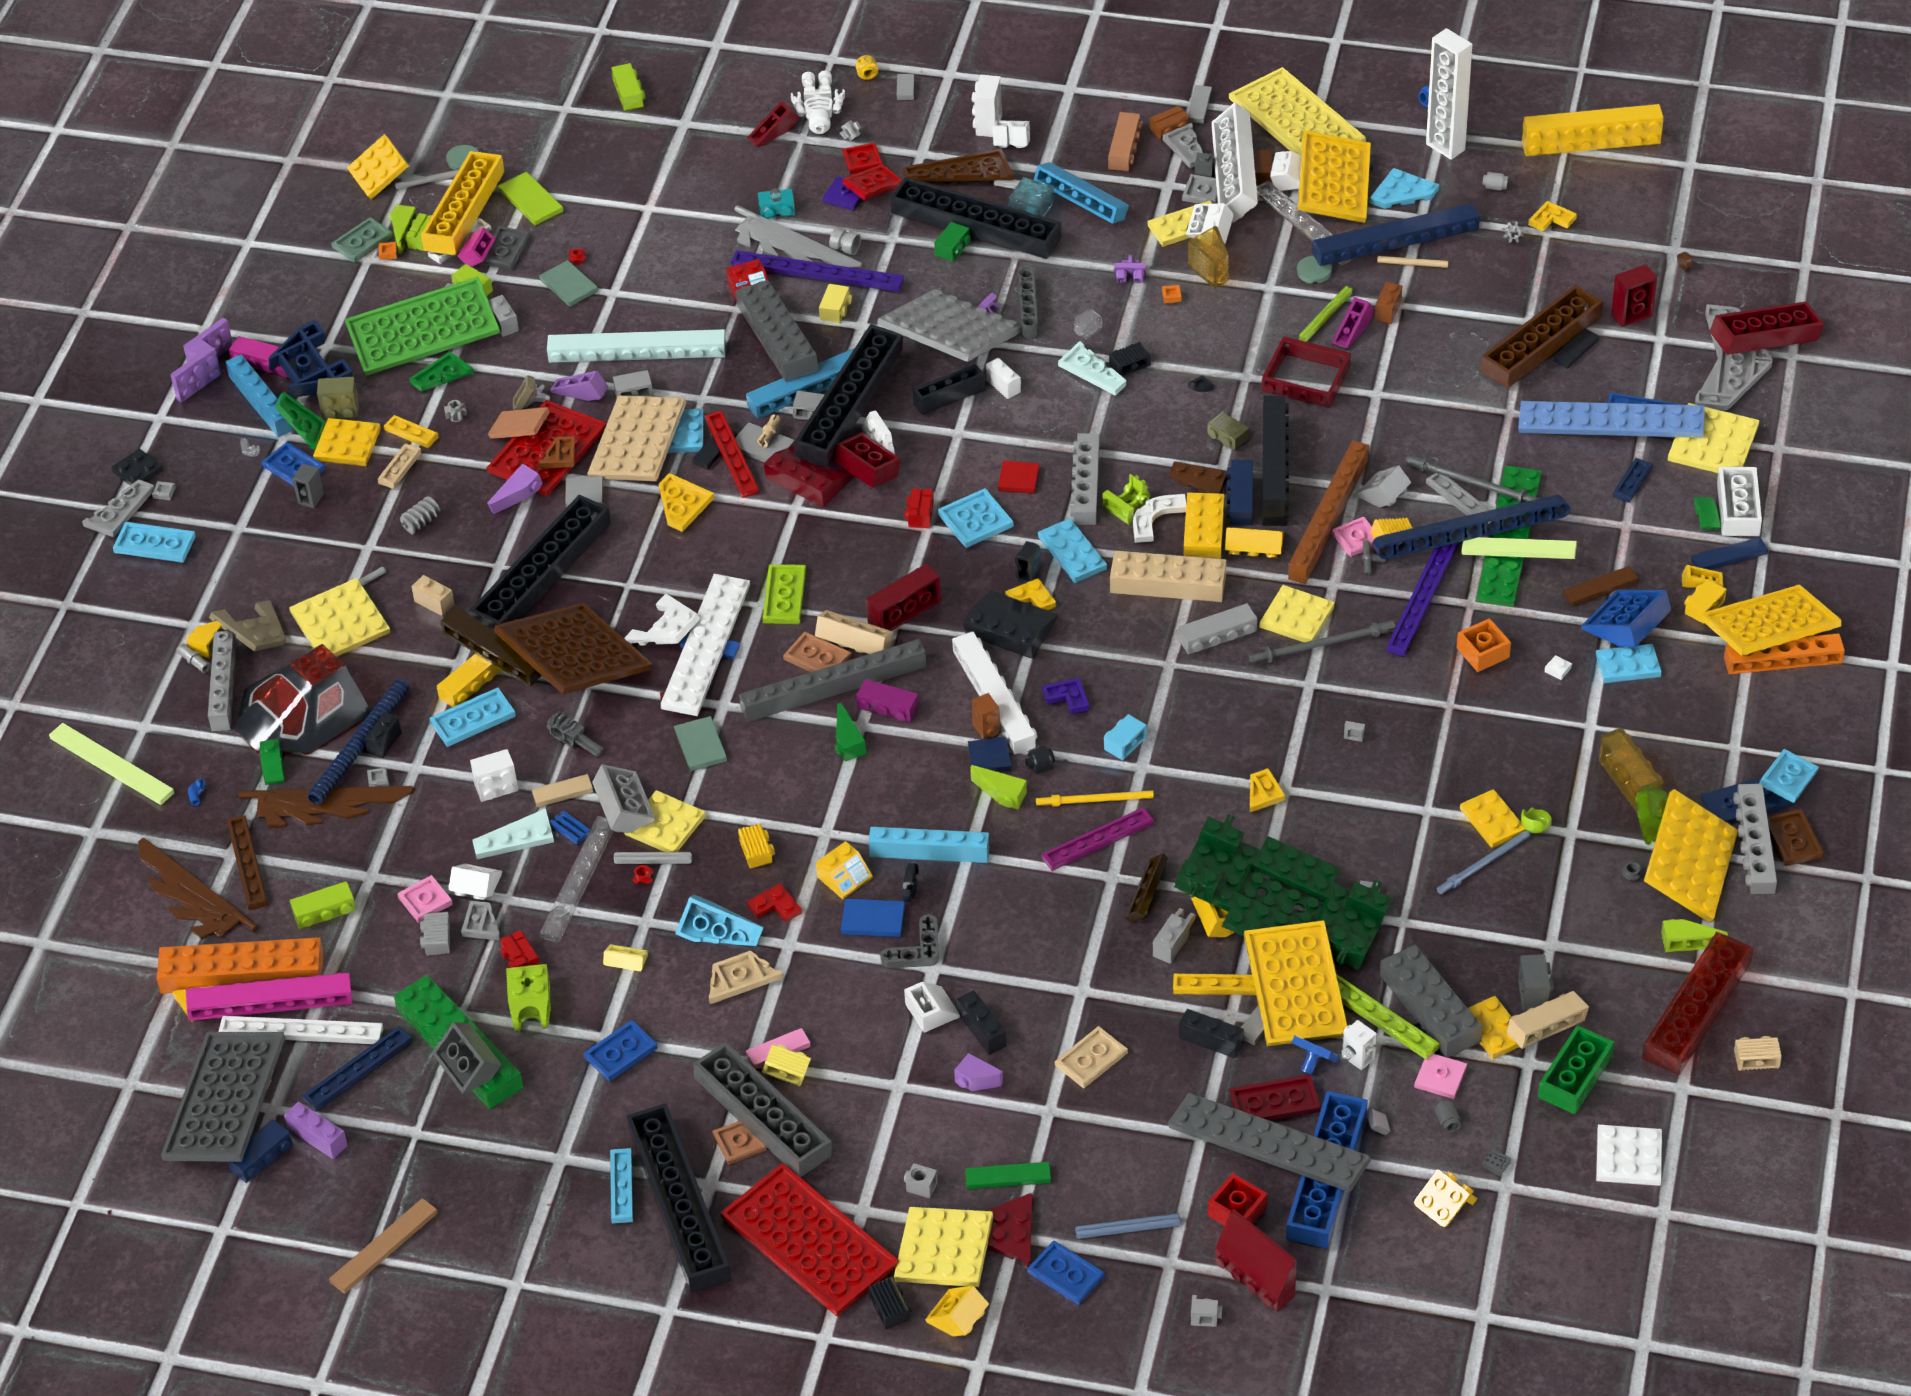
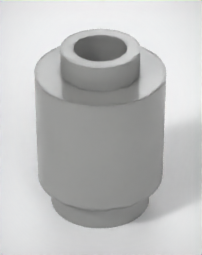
[1482,172,1508,191]

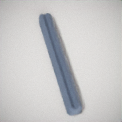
[1075,1213,1181,1239]

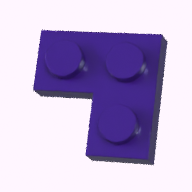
[1042,678,1089,714]

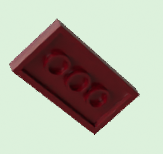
[1229,1074,1321,1121]

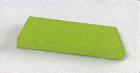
[498,172,564,226]
[763,564,806,624]

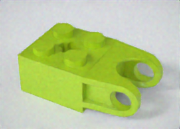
[506,964,551,1032]

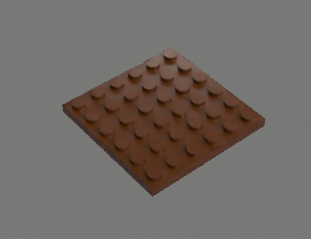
[494,602,652,694]

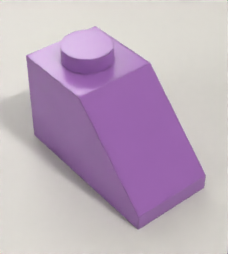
[954,1053,1003,1091]

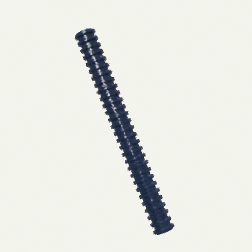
[307,679,410,805]

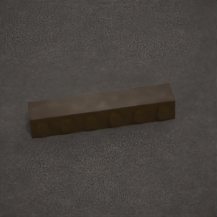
[441,607,542,687]

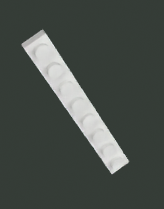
[219,1016,384,1044]

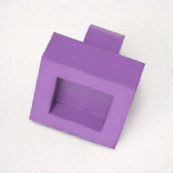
[977,292,999,314]

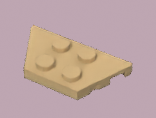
[709,951,783,1004]

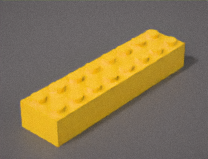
[1522,104,1664,156]
[421,151,505,255]

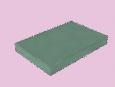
[331,217,394,263]
[539,260,598,307]
[674,716,727,771]

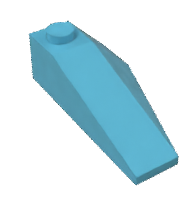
[675,894,764,946]

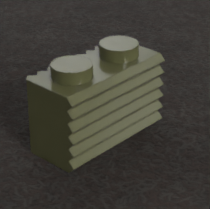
[1207,411,1249,450]

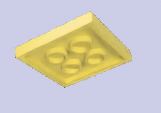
[1260,585,1335,642]
[625,790,706,852]

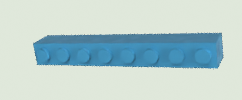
[746,348,854,419]

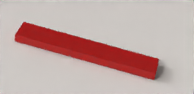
[705,410,759,498]

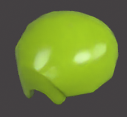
[1521,807,1552,833]

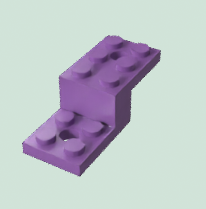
[171,318,233,403]

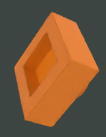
[379,242,397,260]
[1162,285,1181,303]

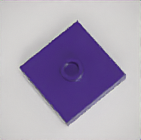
[823,176,862,210]

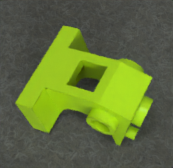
[1102,474,1151,525]

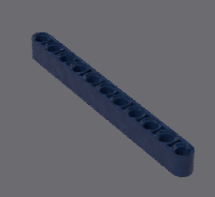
[1372,495,1571,559]

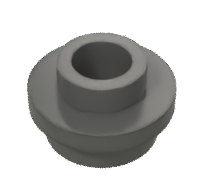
[1622,862,1643,881]

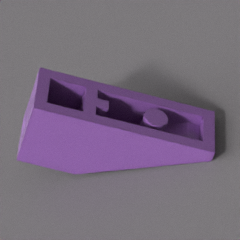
[550,371,608,401]
[487,464,543,514]

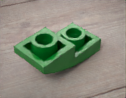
[1693,497,1721,530]

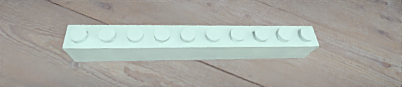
[547,329,726,363]

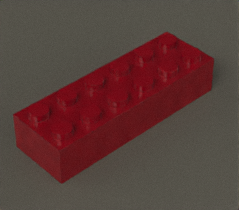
[1710,301,1824,355]

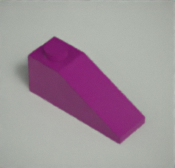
[1331,297,1375,350]

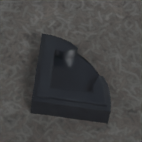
[1188,375,1213,392]

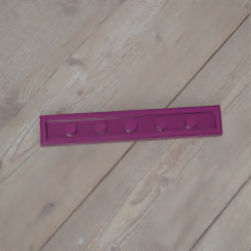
[1042,807,1154,871]

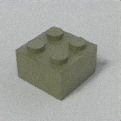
[317,377,359,419]

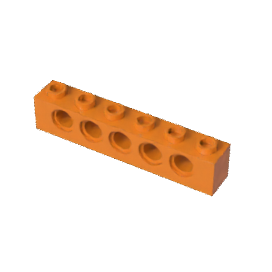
[1724,634,1845,674]

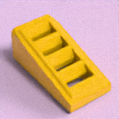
[1682,565,1723,588]

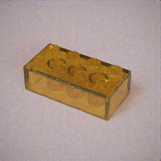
[1598,727,1663,814]

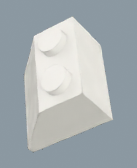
[1270,151,1301,191]
[449,864,502,900]

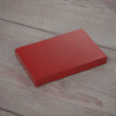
[843,164,903,200]

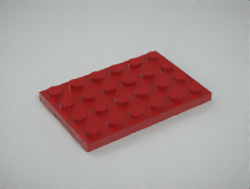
[487,400,607,496]

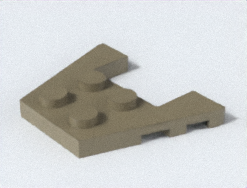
[209,600,286,651]

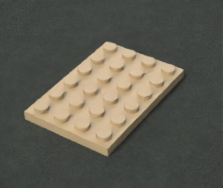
[587,396,687,481]

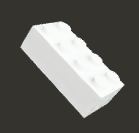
[1717,467,1762,536]

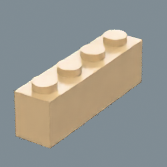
[815,610,893,654]
[1506,991,1589,1049]

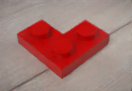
[747,883,802,922]

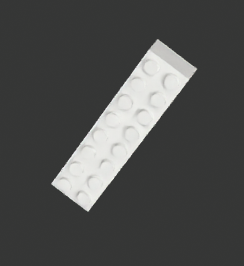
[1426,28,1472,160]
[1212,103,1258,223]

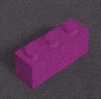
[856,679,919,722]

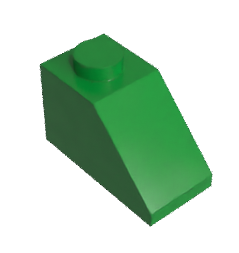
[259,739,284,785]

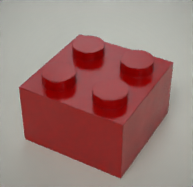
[1208,1173,1268,1226]

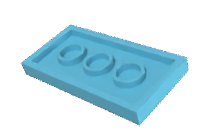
[1038,518,1107,583]
[113,522,196,563]
[430,688,516,747]

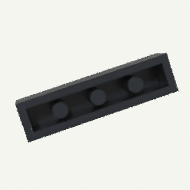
[913,364,985,415]

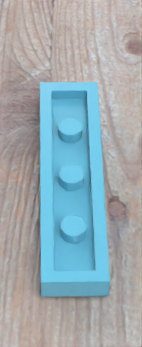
[610,1148,633,1224]

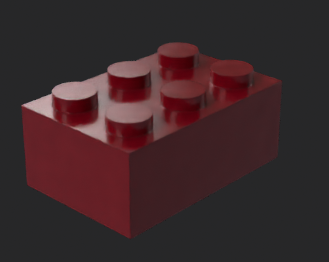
[1611,264,1657,327]
[834,432,901,488]

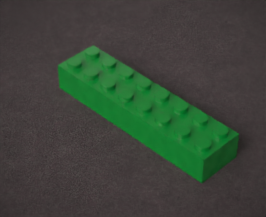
[393,975,523,1109]

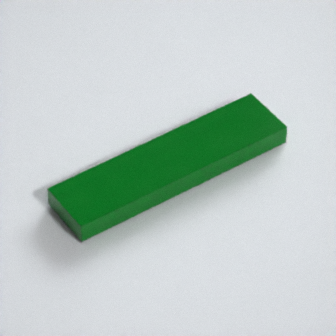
[965,1162,1051,1190]

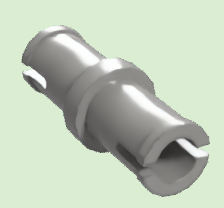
[177,643,211,673]

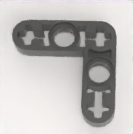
[880,914,939,968]

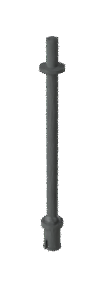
[1405,454,1540,504]
[1249,620,1396,663]

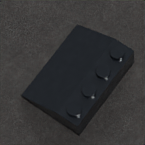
[963,590,1058,659]

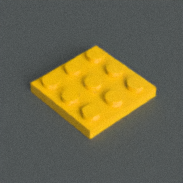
[347,134,409,200]
[313,418,381,466]

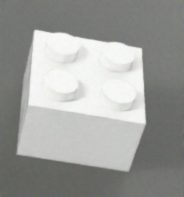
[470,749,518,802]

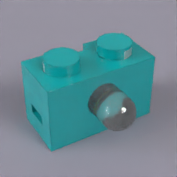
[758,188,795,218]

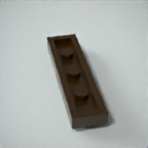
[1125,853,1168,922]

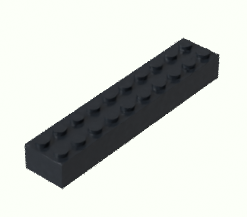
[890,177,1062,259]
[794,324,903,468]
[469,494,611,629]
[626,1103,731,1293]

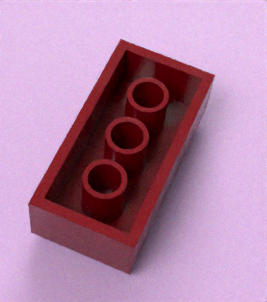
[866,564,941,631]

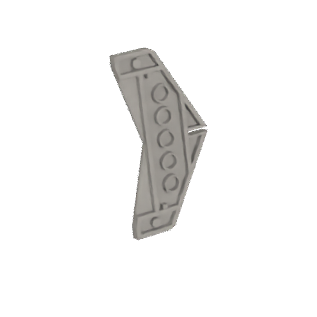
[1695,304,1773,411]

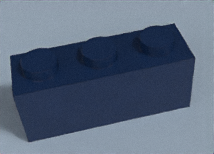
[227,1119,293,1183]

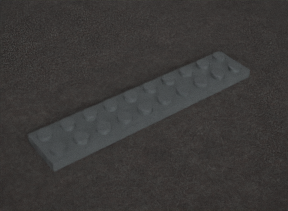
[1168,1093,1371,1192]

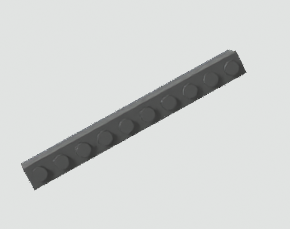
[739,639,926,722]

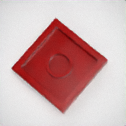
[842,143,883,175]
[998,461,1039,494]

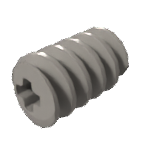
[400,496,440,535]

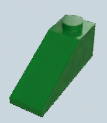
[835,703,866,762]

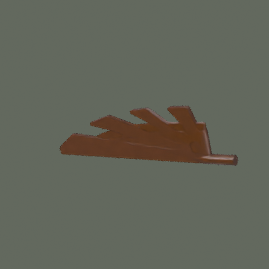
[238,786,413,827]
[138,838,259,939]

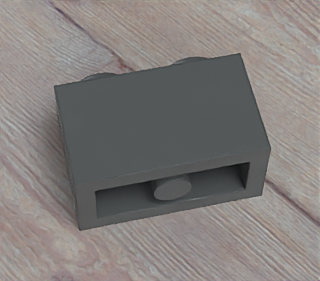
[292,464,324,508]

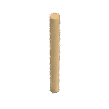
[1377,256,1448,268]

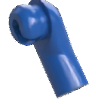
[188,778,206,806]

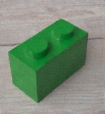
[934,222,971,262]

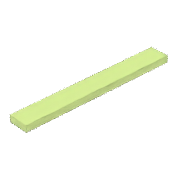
[49,723,174,805]

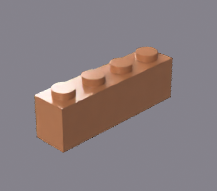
[1108,112,1143,171]

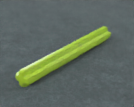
[1299,286,1352,342]

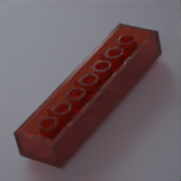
[1642,931,1754,1075]

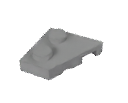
[461,901,500,940]

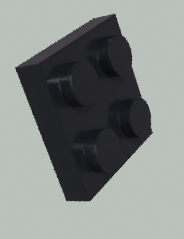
[111,448,163,485]

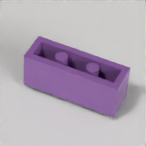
[284,1102,348,1160]

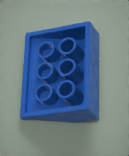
[1581,590,1672,648]

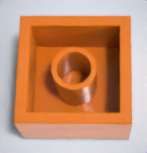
[1456,618,1511,672]

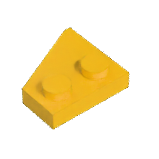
[1250,768,1285,812]

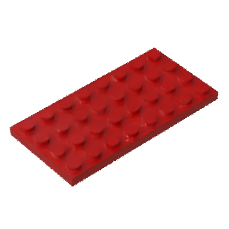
[720,1163,899,1317]

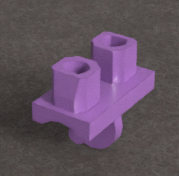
[1114,255,1146,283]

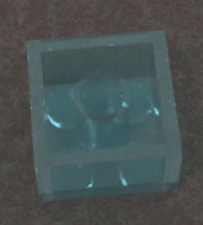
[1008,177,1054,217]

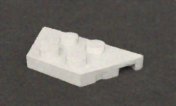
[862,411,895,454]

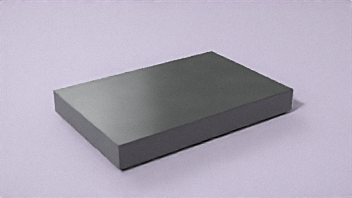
[480,226,531,270]

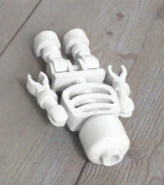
[791,71,845,134]

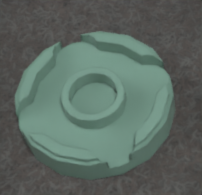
[446,145,479,170]
[1297,256,1332,284]

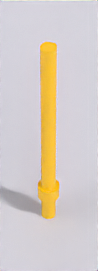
[1036,790,1154,807]

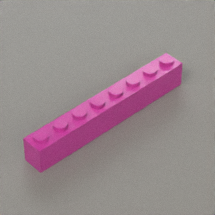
[186,973,352,1021]

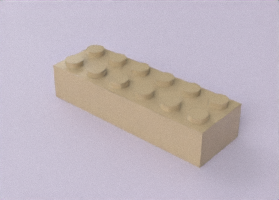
[1110,551,1226,602]

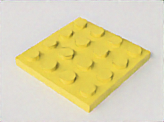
[1668,403,1759,473]
[289,578,390,663]
[894,1207,993,1287]

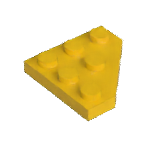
[659,473,714,532]

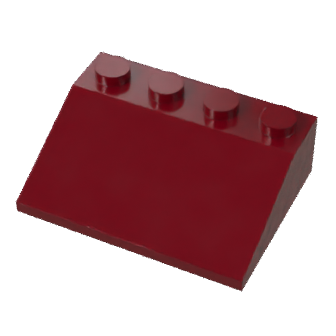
[764,446,855,507]
[1215,1209,1297,1312]

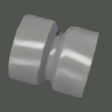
[829,227,861,255]

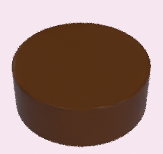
[1677,252,1693,270]

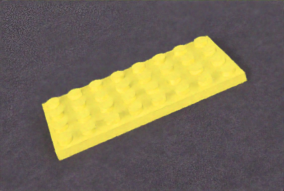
[1229,67,1366,155]

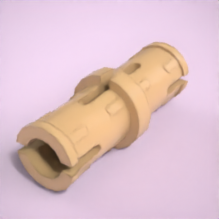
[757,415,782,448]

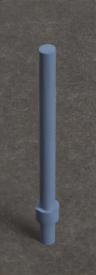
[1437,830,1531,894]

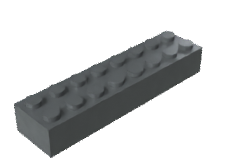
[735,280,819,382]
[693,1042,832,1177]

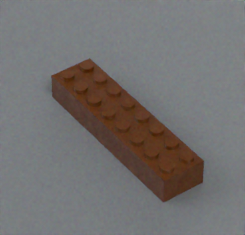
[1480,285,1603,389]

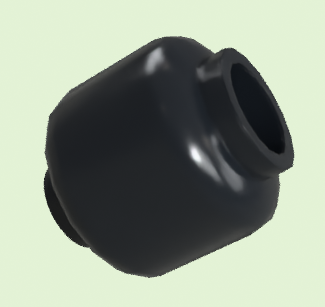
[1025,745,1055,774]

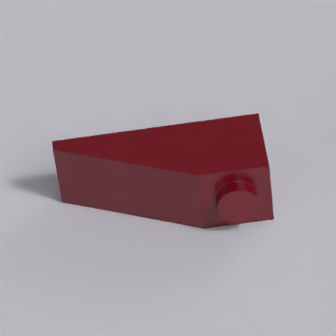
[747,101,800,147]

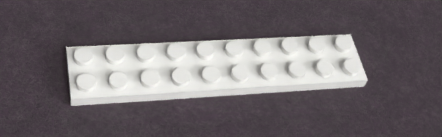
[661,574,750,716]

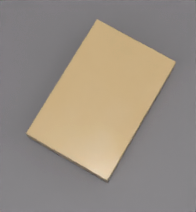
[1055,1026,1128,1088]

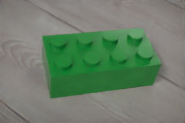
[1538,1025,1615,1115]

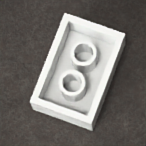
[972,75,1002,137]

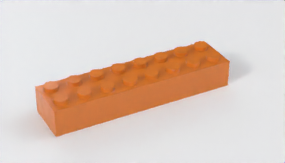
[156,937,324,994]

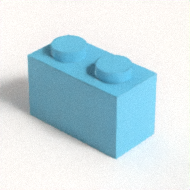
[1104,714,1147,761]

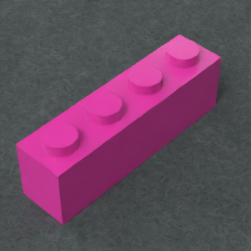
[229,336,289,378]

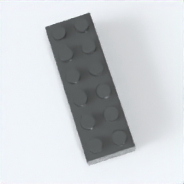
[1380,945,1482,1058]

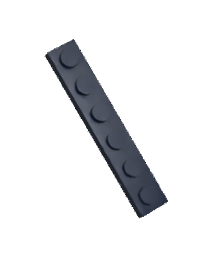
[302,1026,413,1112]

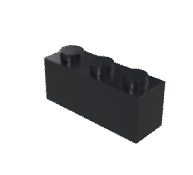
[957,990,1007,1055]
[1179,1008,1244,1059]

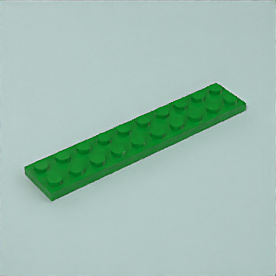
[1476,465,1542,607]

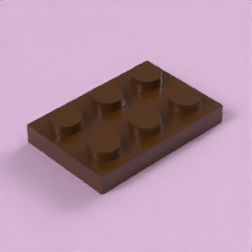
[1767,809,1824,866]

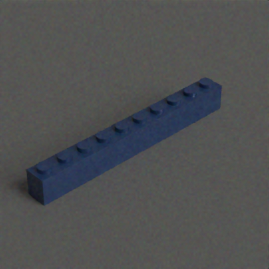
[1312,203,1481,266]

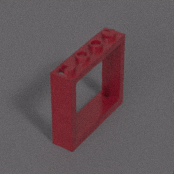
[1261,336,1351,408]

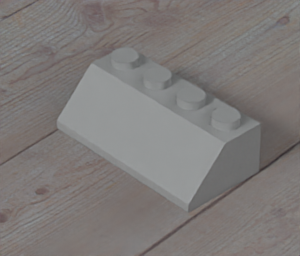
[592,764,655,833]

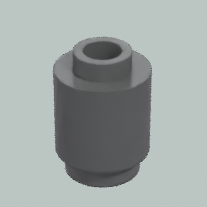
[1434,1101,1461,1133]

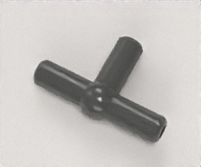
[1362,540,1386,575]

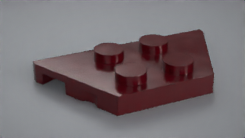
[988,1193,1033,1266]

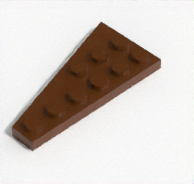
[902,149,1014,181]

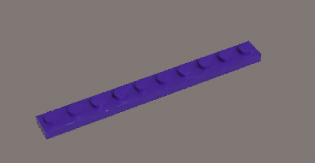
[731,250,904,292]
[1386,519,1460,657]

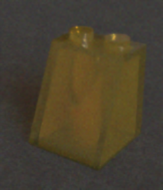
[1188,226,1229,289]

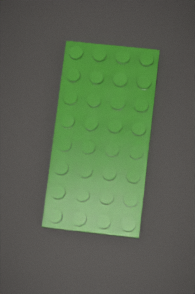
[344,277,500,376]

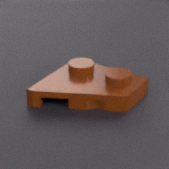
[538,436,575,469]

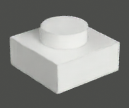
[1545,655,1572,680]

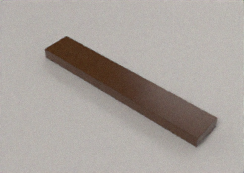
[226,815,268,910]

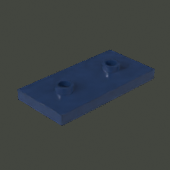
[1701,777,1790,824]

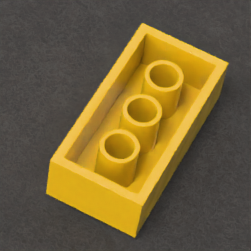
[1184,493,1224,559]

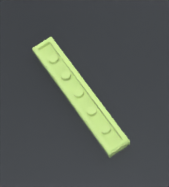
[1462,537,1577,559]

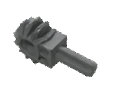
[546,711,603,756]

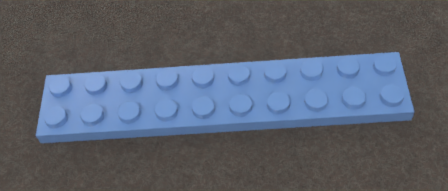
[1518,401,1705,438]

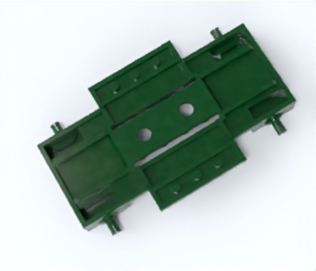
[1174,814,1392,970]

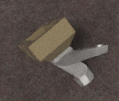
[513,375,550,410]

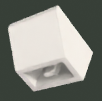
[1186,203,1234,245]
[904,982,960,1033]

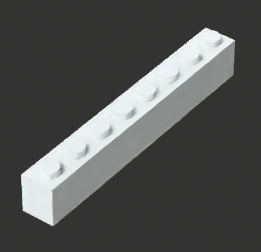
[952,632,1037,755]

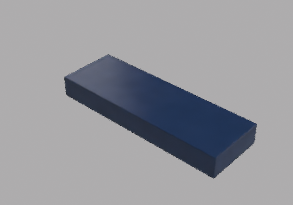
[1613,458,1653,503]

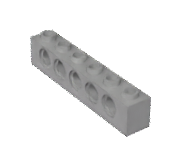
[1070,433,1100,525]
[208,631,237,731]
[1733,784,1777,894]

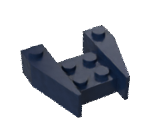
[269,319,353,398]

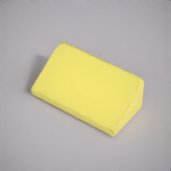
[603,944,648,971]

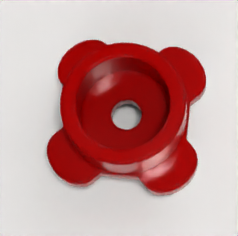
[568,249,586,265]
[633,865,653,884]

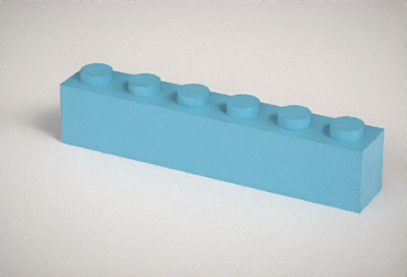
[869,827,989,863]

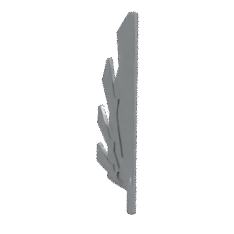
[734,205,862,269]

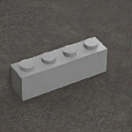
[1179,603,1257,654]

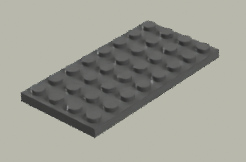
[161,1032,286,1162]

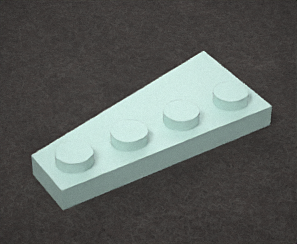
[1058,341,1126,395]
[473,808,554,859]

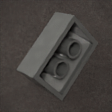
[432,1022,502,1094]

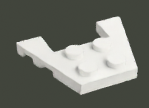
[624,594,700,645]

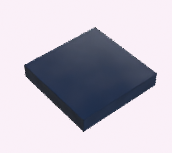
[968,737,1011,772]

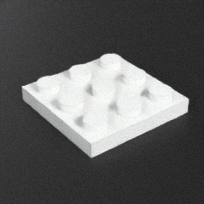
[1596,1125,1662,1186]

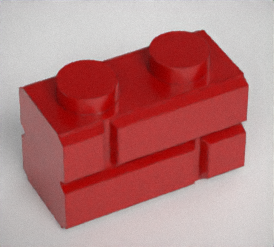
[904,488,934,529]
[499,930,540,968]

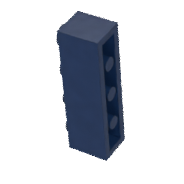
[1226,460,1253,525]

